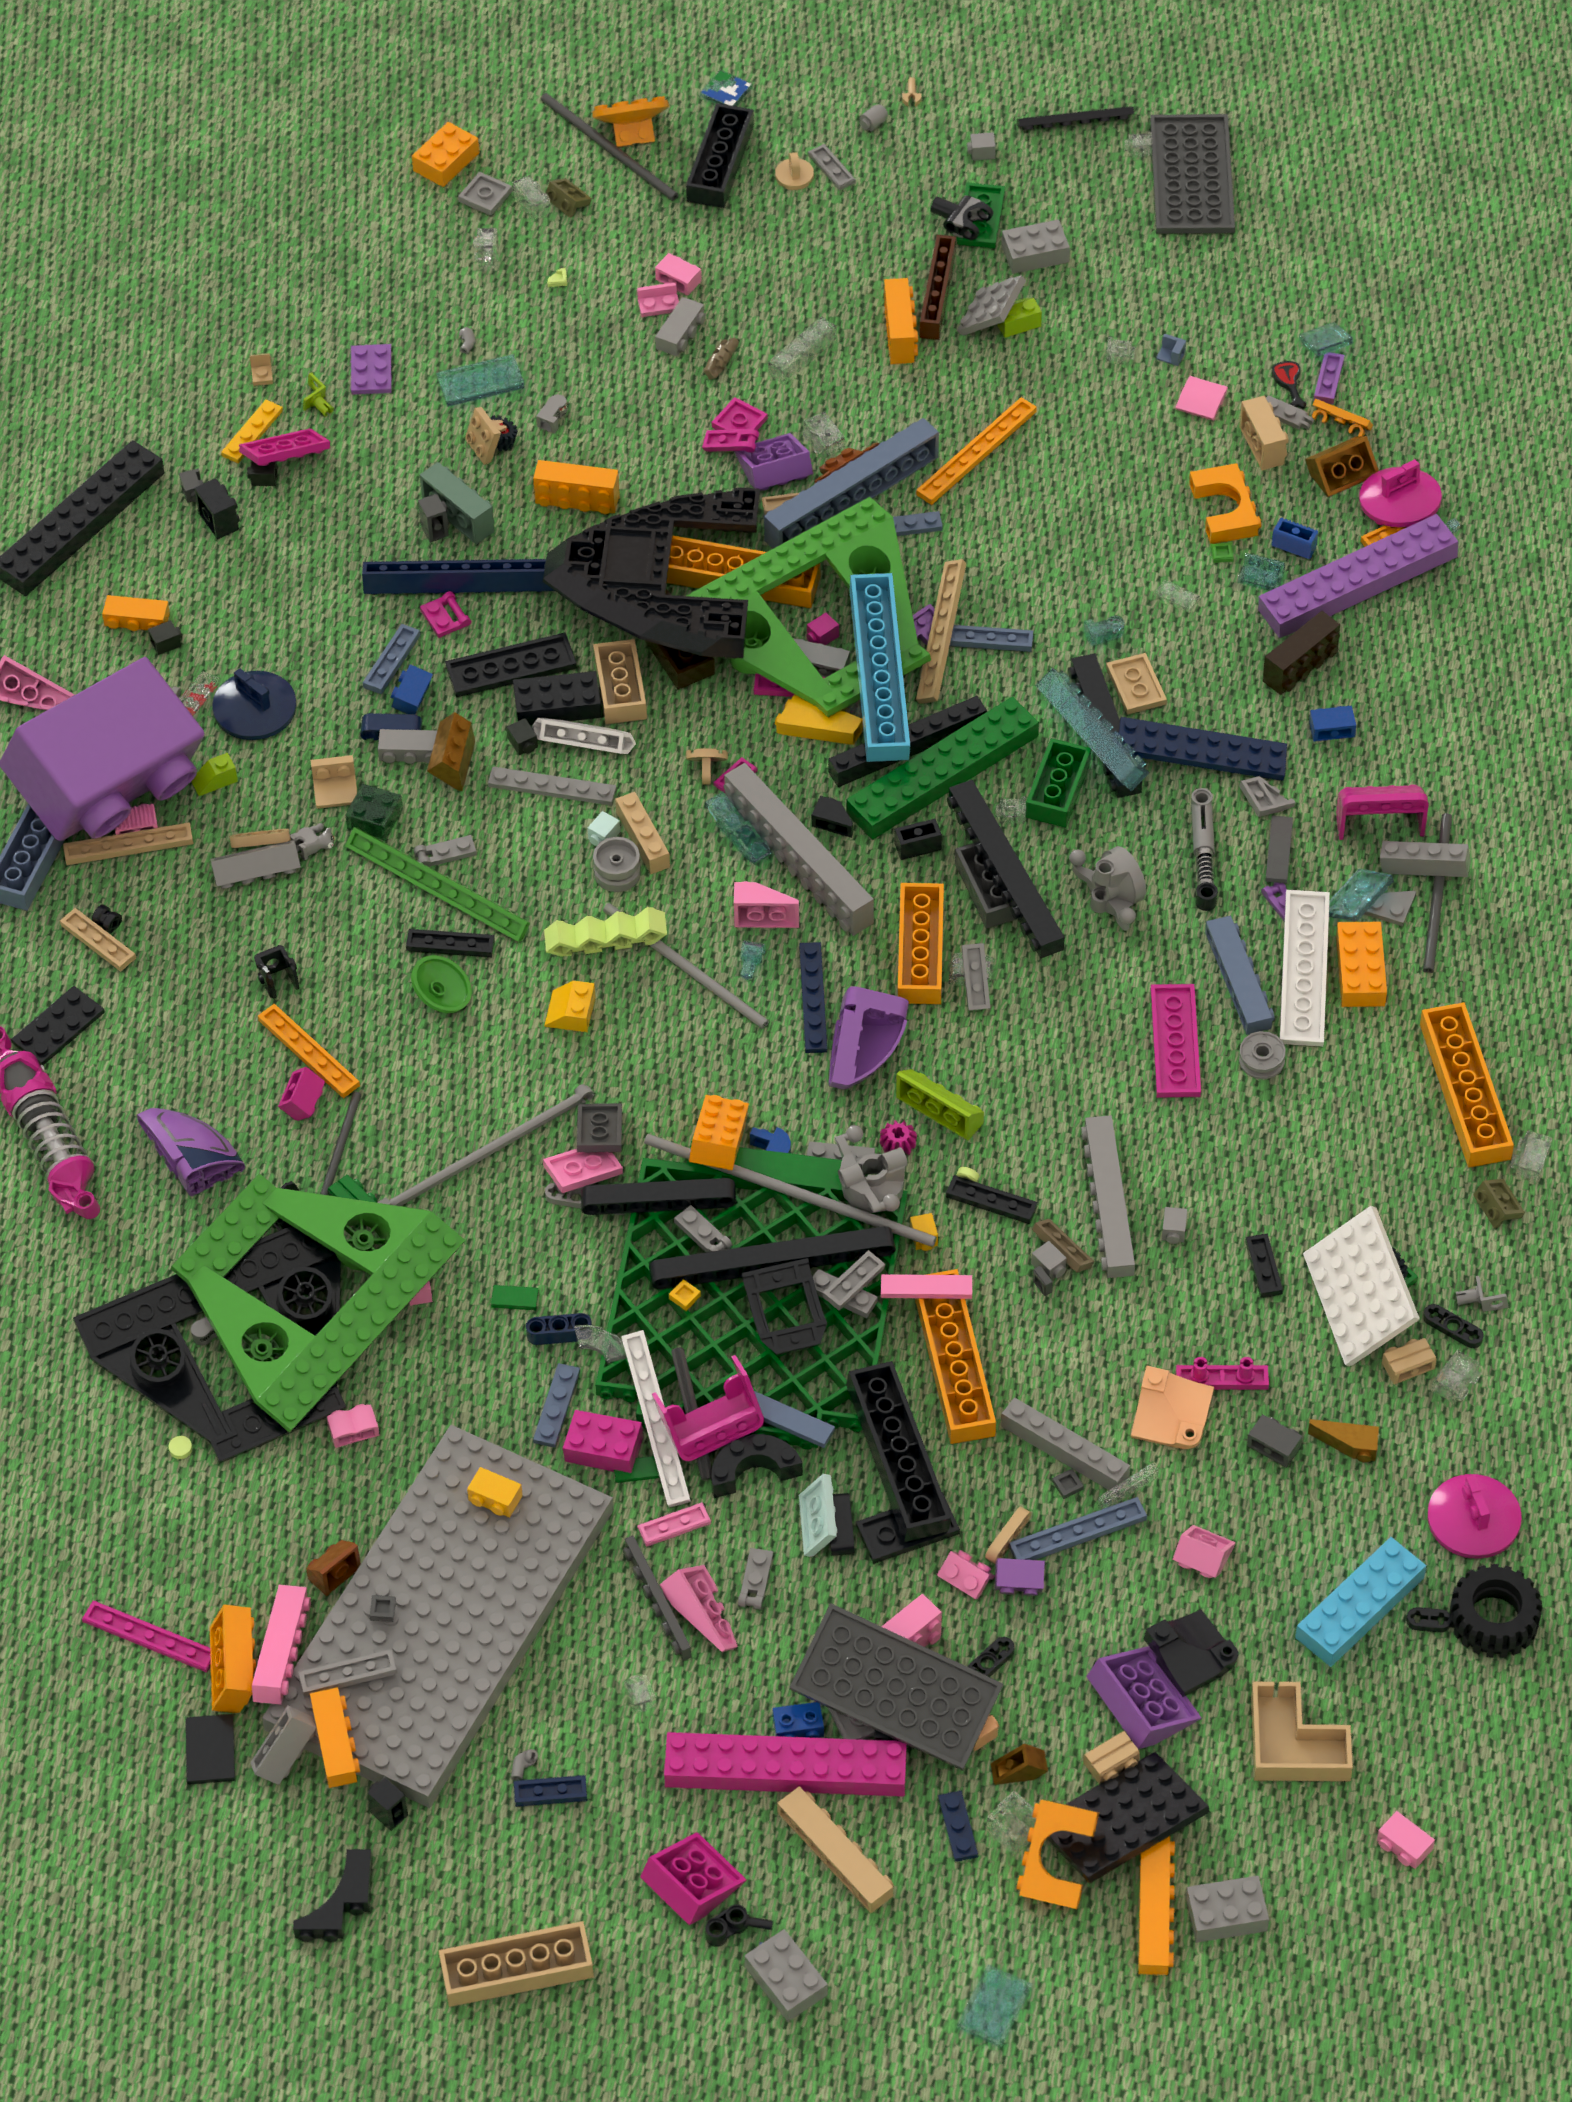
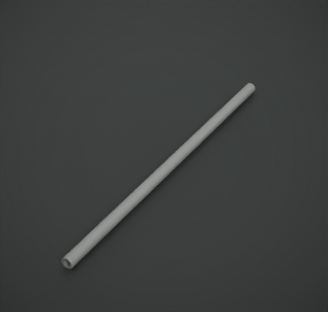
[644,1134,937,1247]

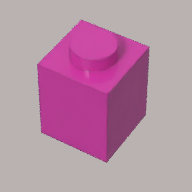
[806,613,839,645]

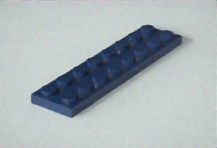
[1116,717,1287,781]

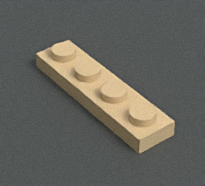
[60,908,136,972]

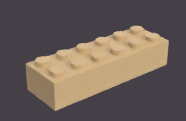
[438,1921,594,2007]

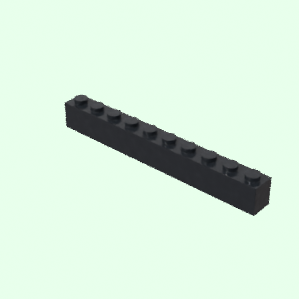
[947,780,1065,959]

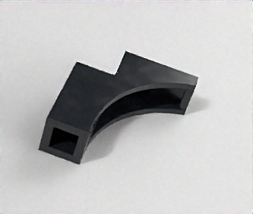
[293,1849,373,1942]

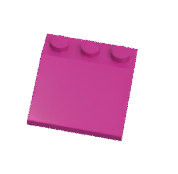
[640,1832,747,1925]

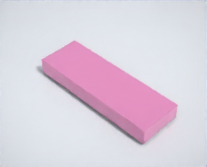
[637,1502,711,1547]

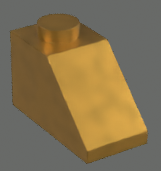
[991,1743,1048,1785]

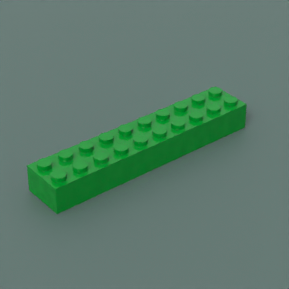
[846,696,1039,840]

